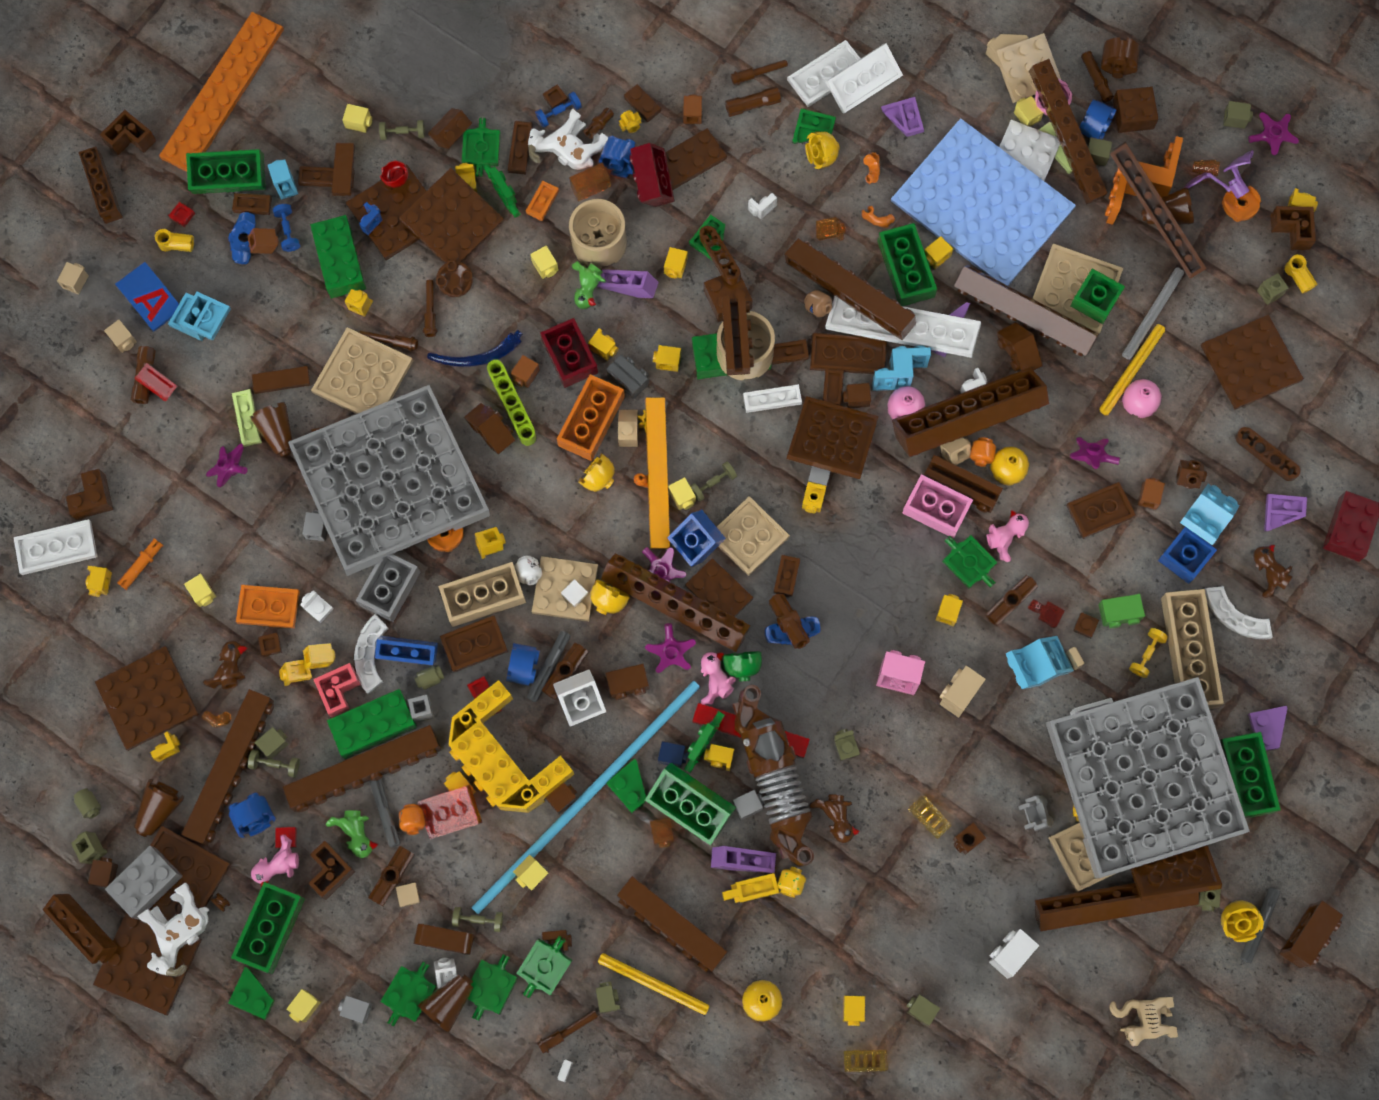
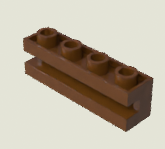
[78,146,123,224]
[722,295,754,376]
[924,455,1003,513]
[42,894,118,964]

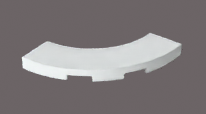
[1204,586,1273,639]
[354,613,389,695]

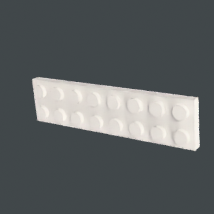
[826,296,981,358]

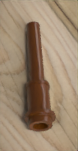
[731,60,788,85]
[423,280,438,337]
[359,331,418,351]
[537,1010,598,1054]

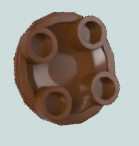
[436,260,473,297]

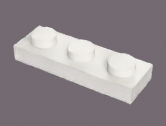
[743,384,802,413]

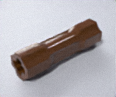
[725,86,781,117]
[130,346,156,404]

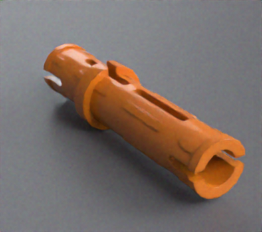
[117,538,164,590]

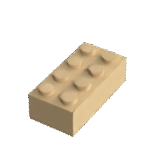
[439,562,526,627]

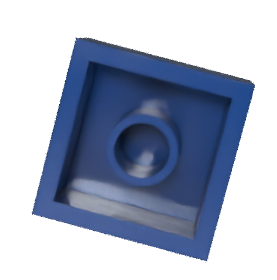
[667,510,726,567]
[1158,526,1217,584]

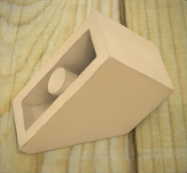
[986,34,1029,66]
[618,410,638,447]

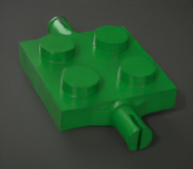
[462,117,500,177]
[483,164,521,218]
[942,535,998,589]
[684,711,725,773]
[516,936,572,998]
[468,954,518,1021]
[380,961,436,1027]

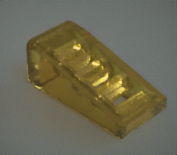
[908,796,952,839]
[844,1050,888,1072]

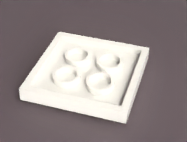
[999,120,1060,181]

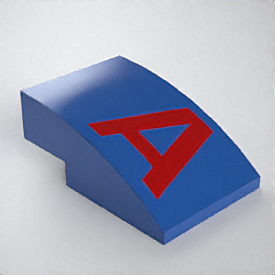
[115,262,179,332]

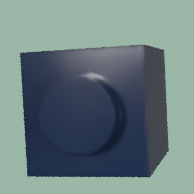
[658,741,688,768]

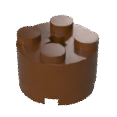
[1101,37,1140,78]

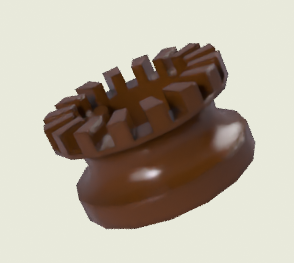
[211,893,231,912]

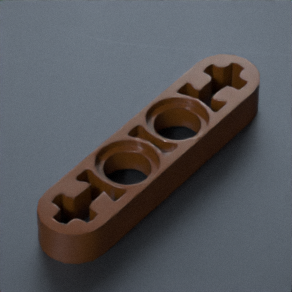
[699,226,741,284]
[1235,427,1301,481]

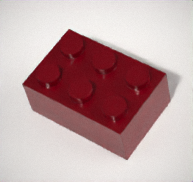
[630,143,675,207]
[540,318,598,388]
[1323,491,1379,562]

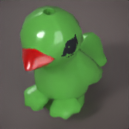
[572,261,606,309]
[325,810,378,858]

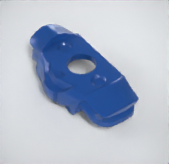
[228,212,255,264]
[765,616,821,646]

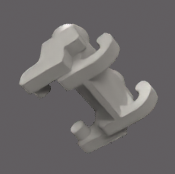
[1018,795,1054,831]

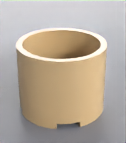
[569,199,627,268]
[717,311,775,380]

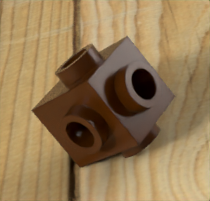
[1176,459,1207,489]

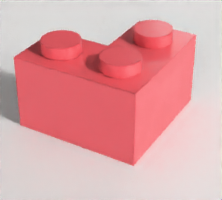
[313,663,361,718]

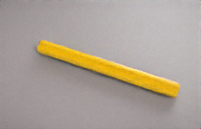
[1099,324,1165,416]
[598,953,709,1015]

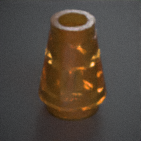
[1192,159,1220,176]

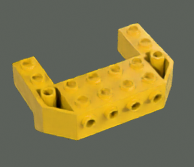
[449,680,574,813]

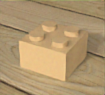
[940,666,986,718]

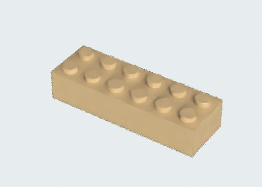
[1161,589,1224,709]

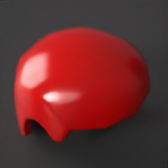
[380,160,408,188]

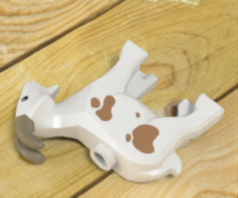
[528,109,608,170]
[137,883,209,977]

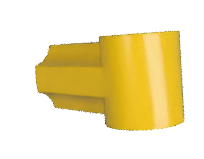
[155,229,194,252]
[1285,255,1318,293]

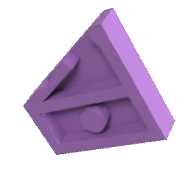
[881,97,924,137]
[1264,494,1307,531]
[1248,706,1287,751]

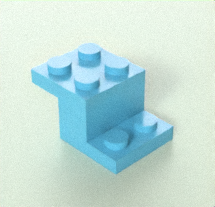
[168,291,231,341]
[872,346,931,391]
[1180,484,1240,545]
[1006,636,1074,689]

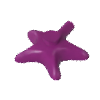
[1248,112,1299,155]
[1070,437,1120,469]
[206,444,248,487]
[642,547,687,582]
[645,623,696,673]

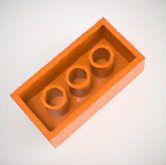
[557,374,625,461]

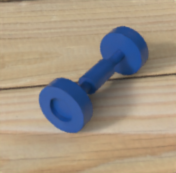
[535,92,582,128]
[273,204,300,252]

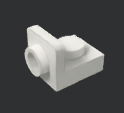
[748,193,777,219]
[960,368,987,393]
[300,590,333,623]
[434,958,457,989]

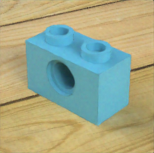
[268,159,298,200]

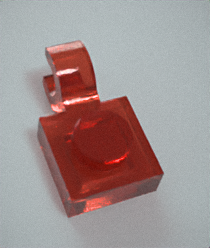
[1028,599,1065,629]

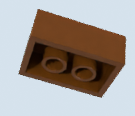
[1279,901,1343,968]

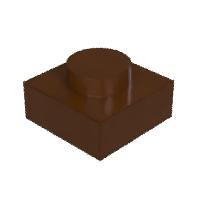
[543,84,568,109]
[1073,612,1099,639]
[258,633,282,657]

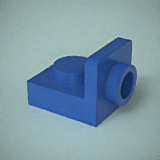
[359,202,383,235]

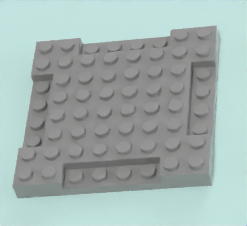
[288,385,490,576]
[1045,677,1250,878]

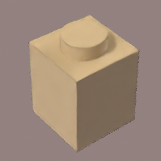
[57,262,89,295]
[104,320,137,353]

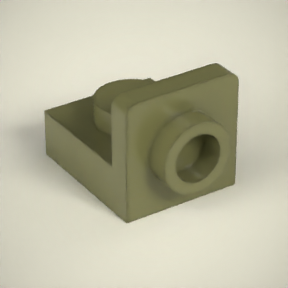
[833,729,860,761]

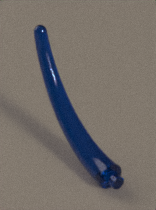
[427,330,523,367]

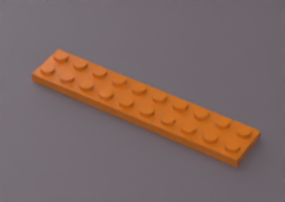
[159,12,284,172]

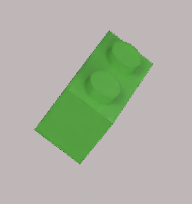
[1098,594,1145,628]

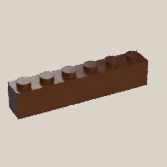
[617,876,727,973]

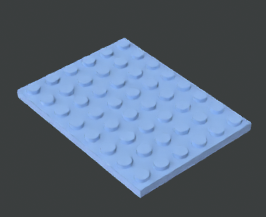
[891,118,1076,286]

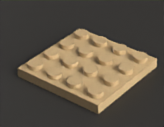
[1032,244,1123,334]
[311,327,413,414]

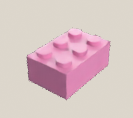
[902,474,973,539]
[876,650,925,695]

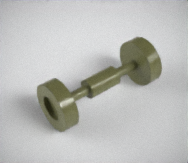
[379,120,425,140]
[690,461,737,502]
[248,749,300,778]
[452,907,503,932]

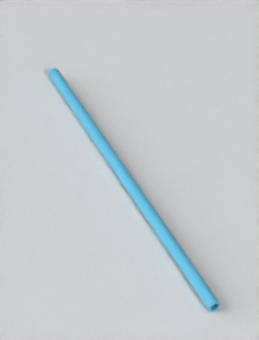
[471,681,700,914]

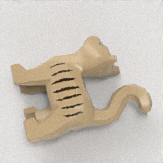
[1110,997,1178,1047]

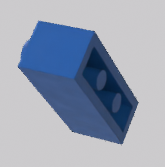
[375,636,438,665]

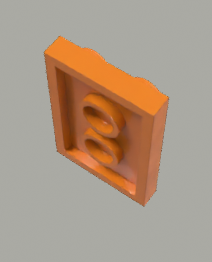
[236,585,300,629]

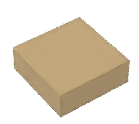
[1066,647,1084,670]
[396,882,420,907]

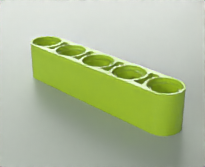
[487,360,536,446]

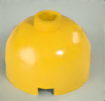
[805,132,839,169]
[990,446,1029,486]
[578,453,615,492]
[591,580,630,615]
[1221,900,1264,942]
[742,980,783,1021]

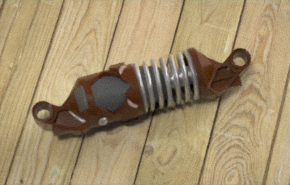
[733,685,814,867]

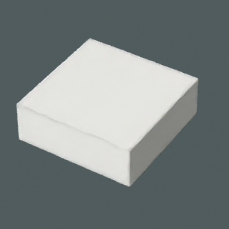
[561,579,589,607]
[557,1060,573,1082]

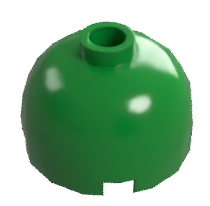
[723,651,762,682]

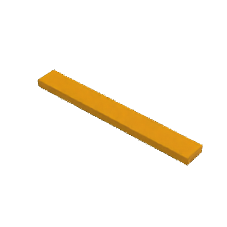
[645,398,670,549]

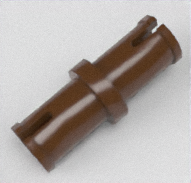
[583,108,614,139]

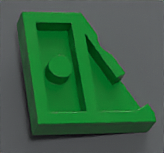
[792,108,836,144]
[689,214,725,260]
[606,759,646,813]
[228,967,275,1020]

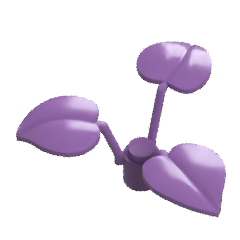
[1184,150,1254,199]

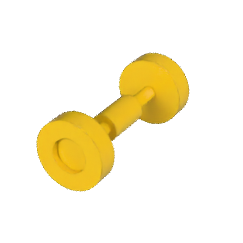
[1129,628,1168,678]

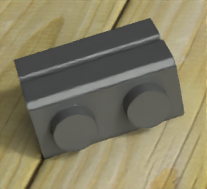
[606,354,649,399]

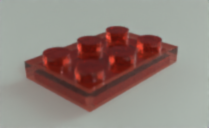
[417,785,483,839]

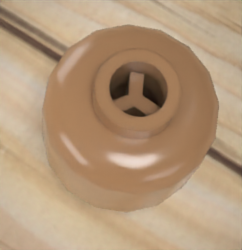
[804,290,832,317]

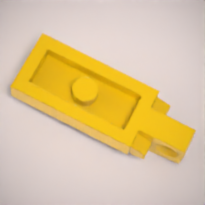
[722,873,779,903]

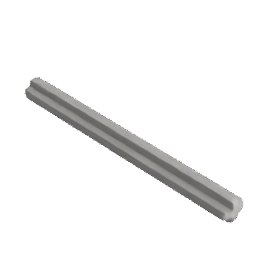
[1122,267,1184,360]

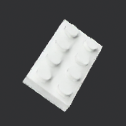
[787,40,861,107]
[825,43,903,113]
[14,520,97,575]

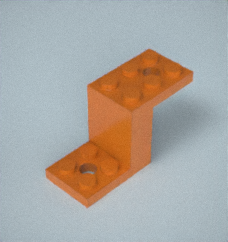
[1105,136,1183,225]

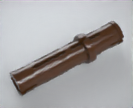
[1081,51,1114,102]

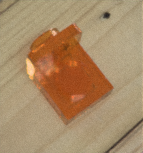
[816,217,846,241]
[650,818,674,848]

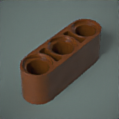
[413,924,474,955]

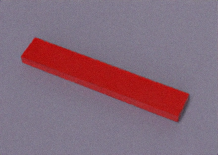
[692,703,810,759]

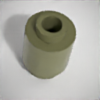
[414,665,445,690]
[73,788,102,819]

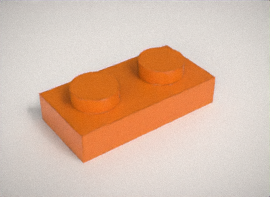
[526,181,559,221]

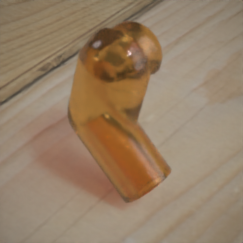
[202,711,231,728]

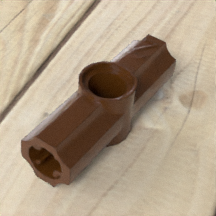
[985,575,1038,626]
[769,593,810,649]
[542,643,589,700]
[368,846,415,907]

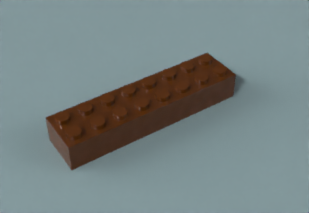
[892,367,1049,457]

